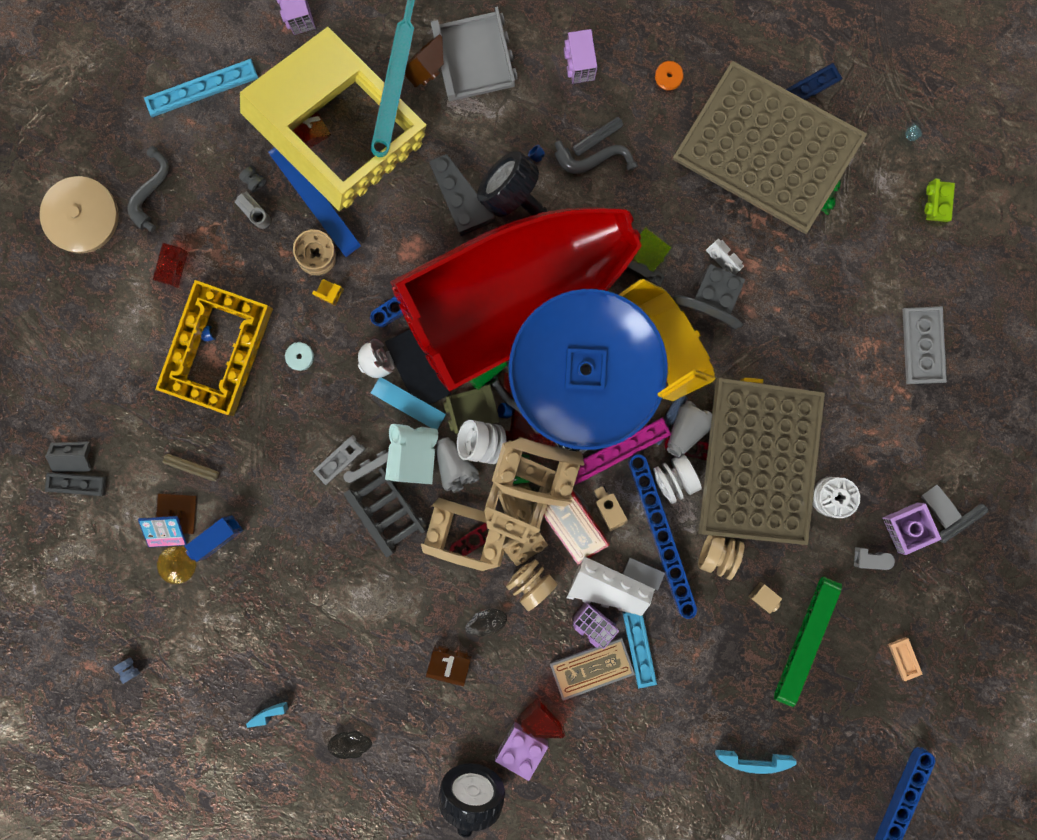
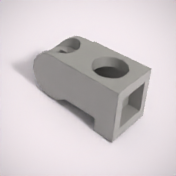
[854,547,895,570]

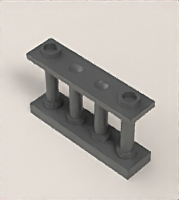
[344,467,427,558]

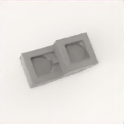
[921,485,962,529]

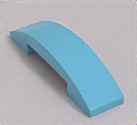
[371,378,446,430]
[715,750,796,774]

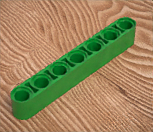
[774,576,842,707]

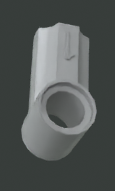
[235,191,271,229]

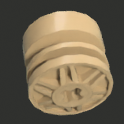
[293,229,337,276]
[698,535,745,580]
[506,559,558,611]

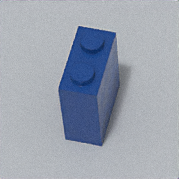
[184,515,244,562]

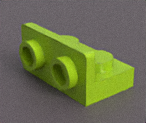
[924,178,955,222]

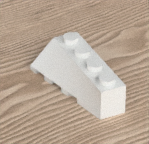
[567,557,655,616]

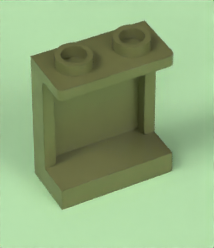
[443,385,500,434]

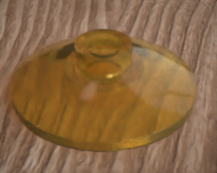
[157,546,196,584]

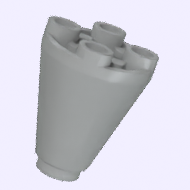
[667,401,713,457]
[435,437,480,493]

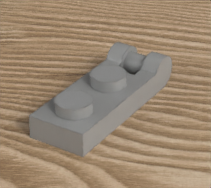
[313,435,366,485]
[343,450,388,483]

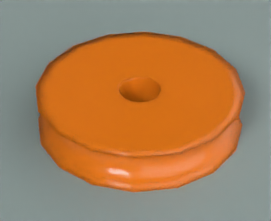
[655,61,684,90]

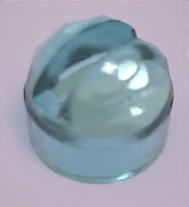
[905,124,922,141]

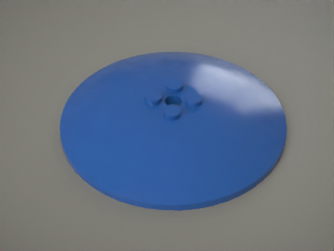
[508,289,668,450]

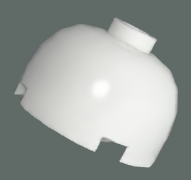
[358,339,395,378]

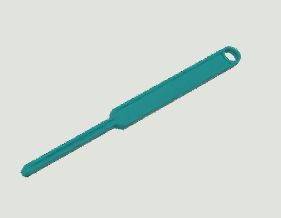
[371,0,415,157]

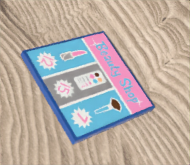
[138,516,187,547]

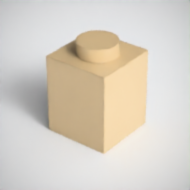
[748,582,782,614]

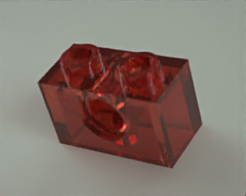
[152,243,188,288]

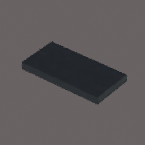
[385,330,452,405]

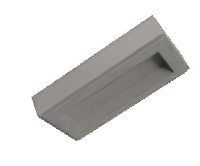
[622,557,665,591]

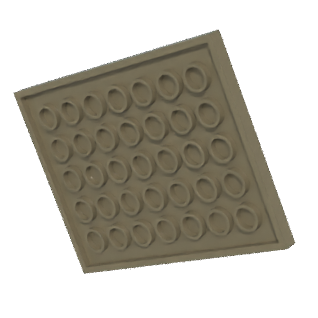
[673,61,867,234]
[699,378,825,545]

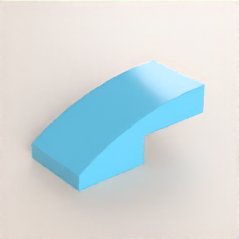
[246,702,288,728]

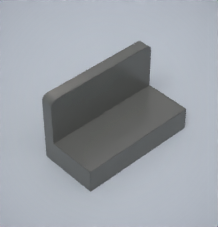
[45,442,91,472]

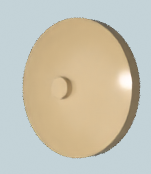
[40,176,119,253]

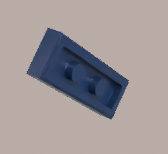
[786,63,842,100]

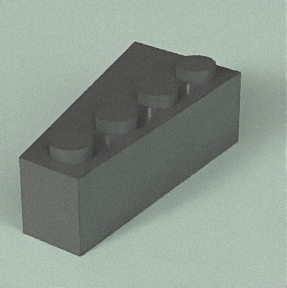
[429,154,495,236]

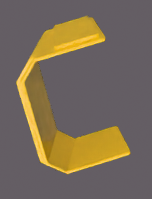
[618,279,716,401]

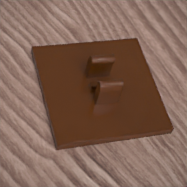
[156,494,197,534]

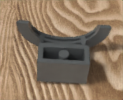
[673,264,746,329]

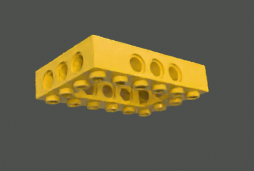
[155,280,273,416]

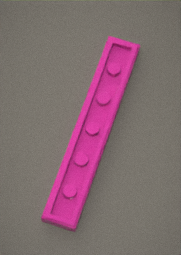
[574,418,671,486]

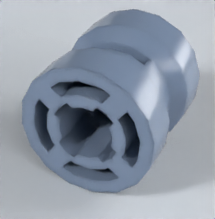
[113,657,140,684]

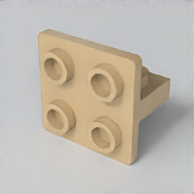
[499,482,534,523]
[502,532,548,566]

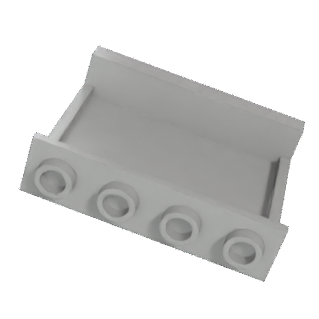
[431,6,518,102]

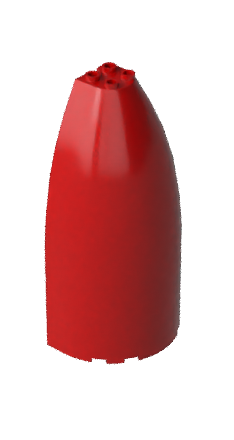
[390,207,642,392]

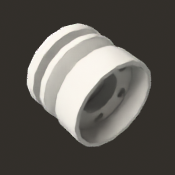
[457,420,506,464]
[653,454,702,504]
[813,477,860,518]

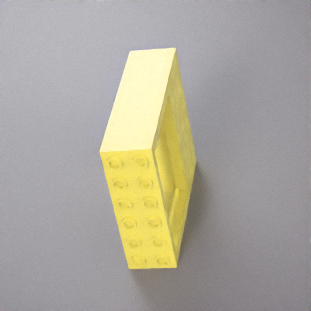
[240,27,427,211]

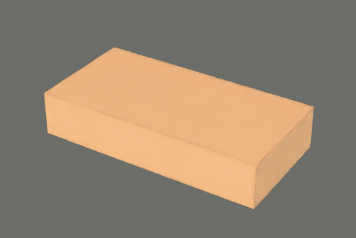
[888,637,923,681]

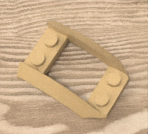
[492,437,584,507]
[484,457,556,543]
[420,498,508,571]

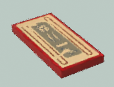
[543,490,610,564]

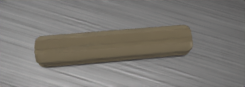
[163,454,219,481]

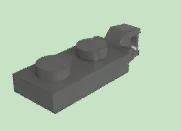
[624,261,665,286]

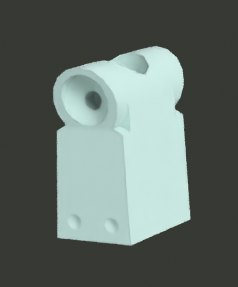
[385,424,438,484]

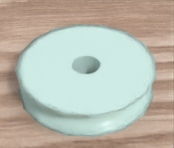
[285,342,314,371]

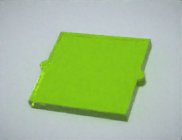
[633,228,671,272]

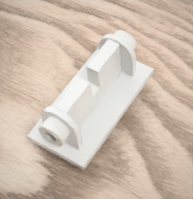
[706,238,744,274]

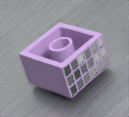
[277,0,316,35]
[564,29,597,84]
[883,502,942,555]
[572,602,619,649]
[495,722,548,781]

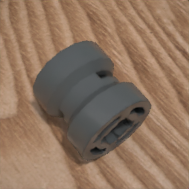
[239,165,266,193]

